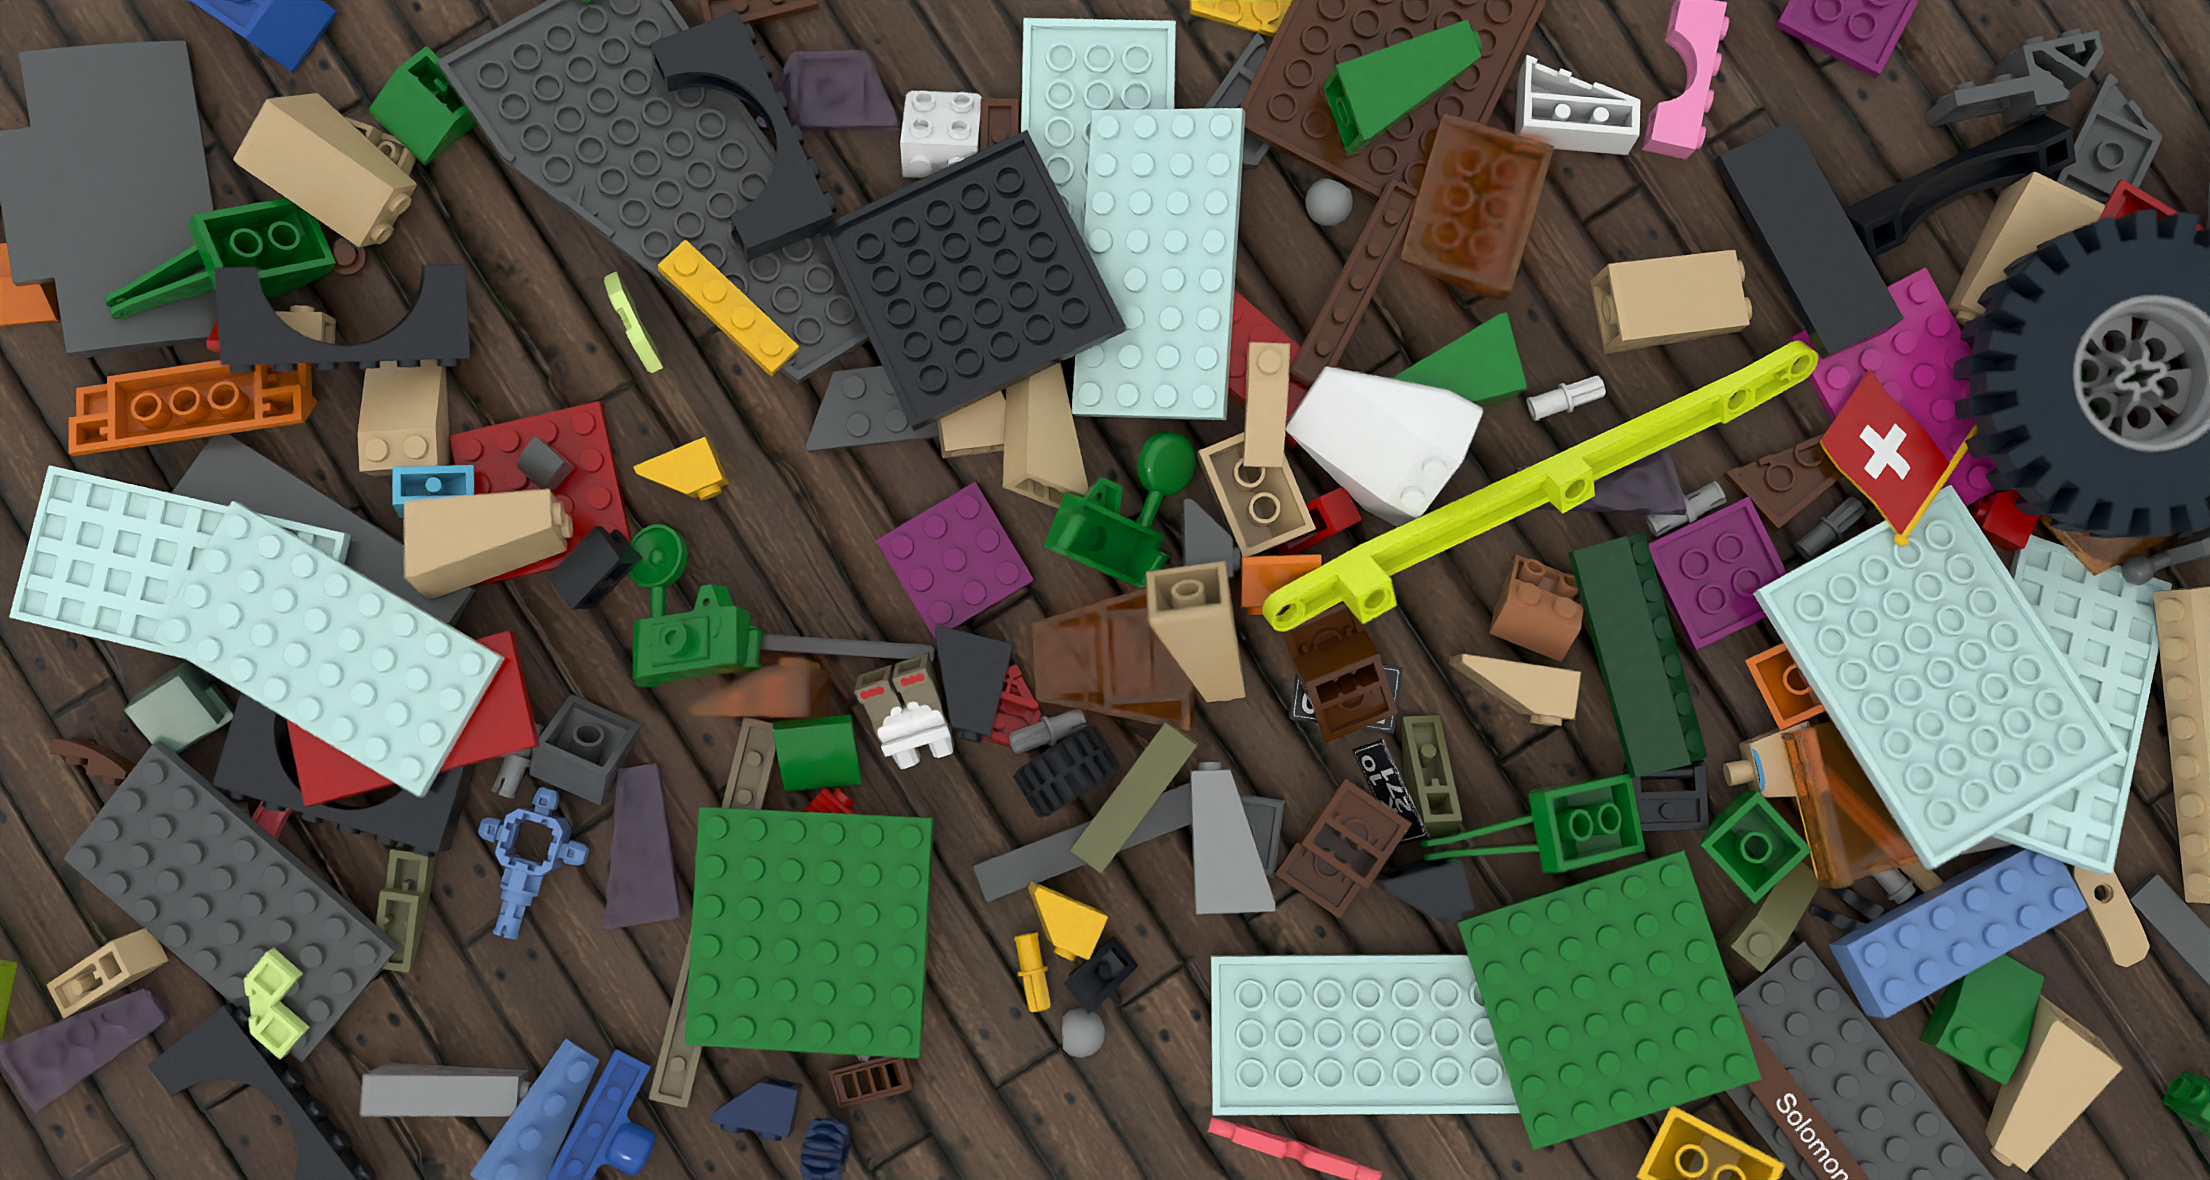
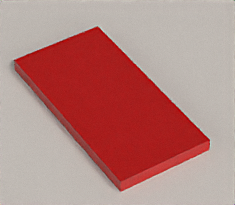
[286,631,540,807]

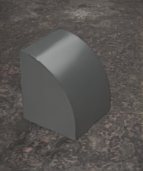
[517,436,575,492]

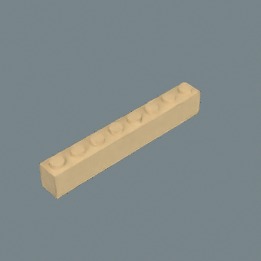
[2153,586,2210,904]

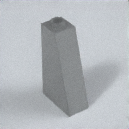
[1189,762,1275,914]
[360,1063,533,1116]

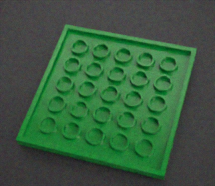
[685,807,934,1058]
[1456,850,1762,1150]

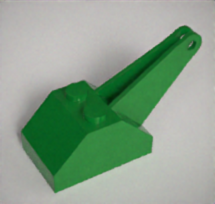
[104,198,336,319]
[1420,774,1645,873]

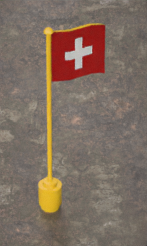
[1819,368,1979,547]

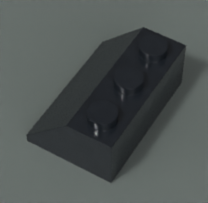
[1372,857,1475,924]

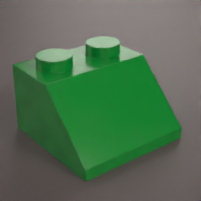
[1698,790,1812,904]

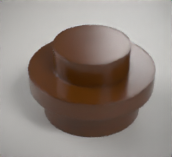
[330,237,368,276]

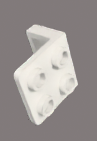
[900,91,982,178]

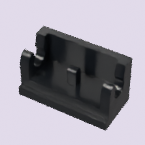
[548,526,643,610]

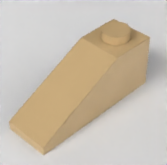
[1243,342,1290,468]
[47,928,169,1019]

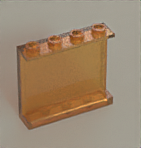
[1780,720,1964,888]

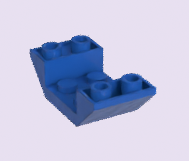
[187,0,338,74]

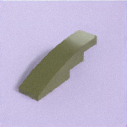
[1070,720,1199,874]
[376,842,437,973]

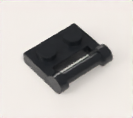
[1623,759,1709,831]

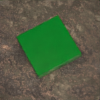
[772,715,862,791]

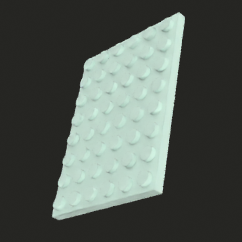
[1753,485,2129,870]

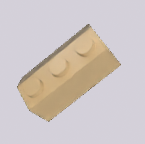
[1197,432,1316,559]

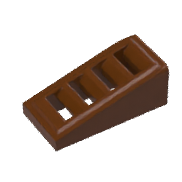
[828,1056,915,1109]

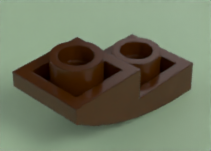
[50,738,136,786]

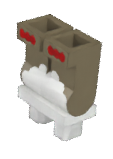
[854,653,954,769]

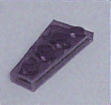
[1514,446,1687,515]
[603,763,683,930]
[0,987,172,1113]

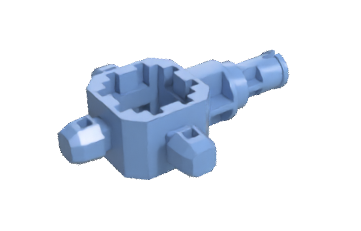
[478,786,589,939]

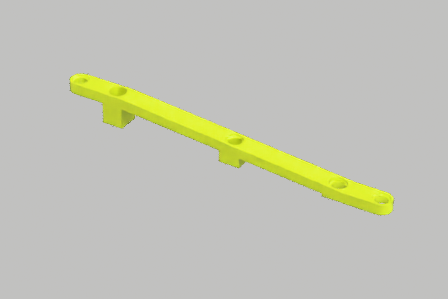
[1262,340,1819,632]

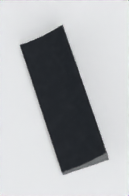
[1713,119,1904,360]

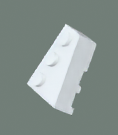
[1514,55,1640,155]

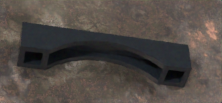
[1843,115,2076,259]

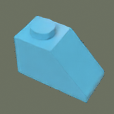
[393,465,475,518]

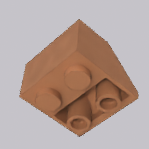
[1489,554,1584,662]

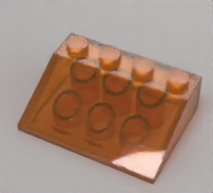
[1399,113,1554,301]
[684,658,830,717]

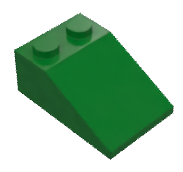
[1919,954,2044,1086]

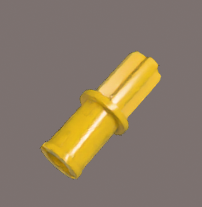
[1014,932,1051,1012]

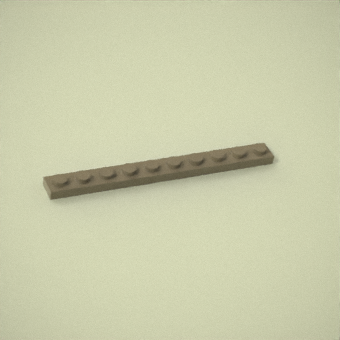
[649,717,777,1108]

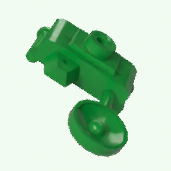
[1043,430,1196,591]
[628,524,764,687]

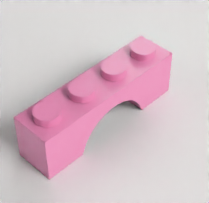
[1642,0,1729,159]

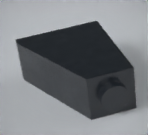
[935,625,1014,743]

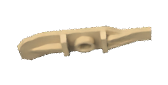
[2072,865,2150,967]

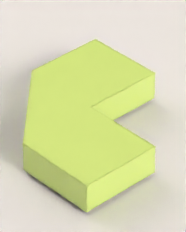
[604,271,663,373]
[244,948,310,1059]

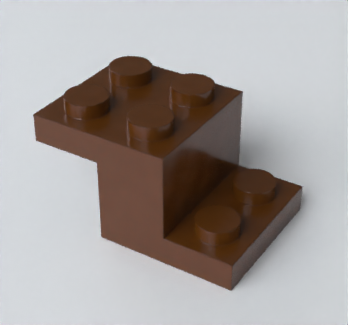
[1281,601,1398,743]
[1275,778,1412,919]

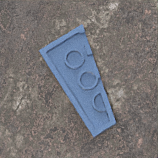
[470,1038,600,1180]

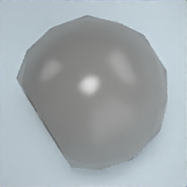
[1305,178,1354,226]
[1062,1007,1106,1058]

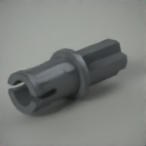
[1794,496,1866,562]

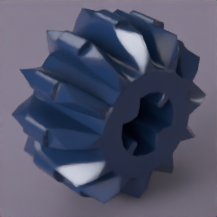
[799,1117,851,1180]

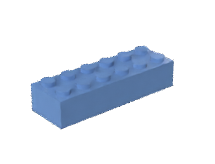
[1829,844,2088,1018]

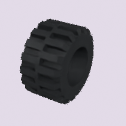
[1013,725,1121,818]

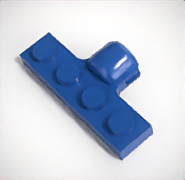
[545,1049,656,1180]

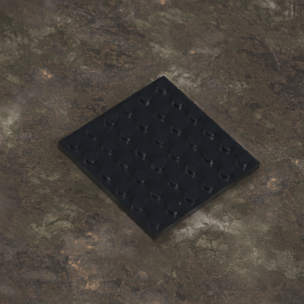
[818,130,1127,431]

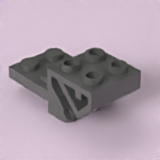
[1925,29,2104,128]

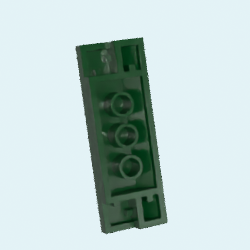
[1568,532,1708,778]

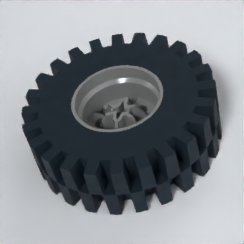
[1953,210,2210,538]

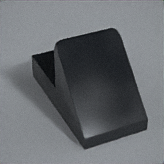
[1063,936,1138,1014]

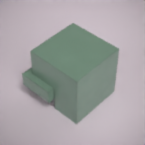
[124,660,235,754]

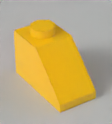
[633,437,729,500]
[1028,881,1108,961]

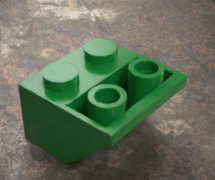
[369,46,477,165]

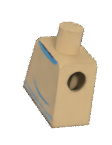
[1723,721,1825,797]

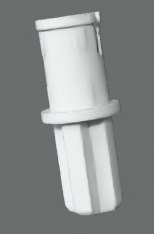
[1527,376,1606,421]

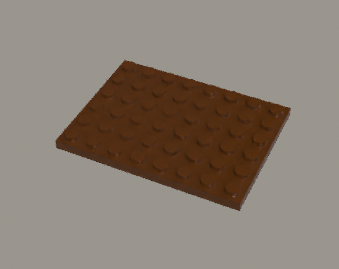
[1239,0,1547,229]

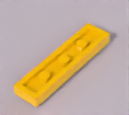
[658,239,799,377]

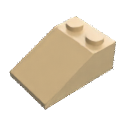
[358,359,451,477]
[1449,654,1581,726]

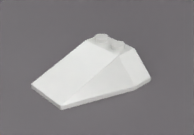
[1285,366,1483,526]

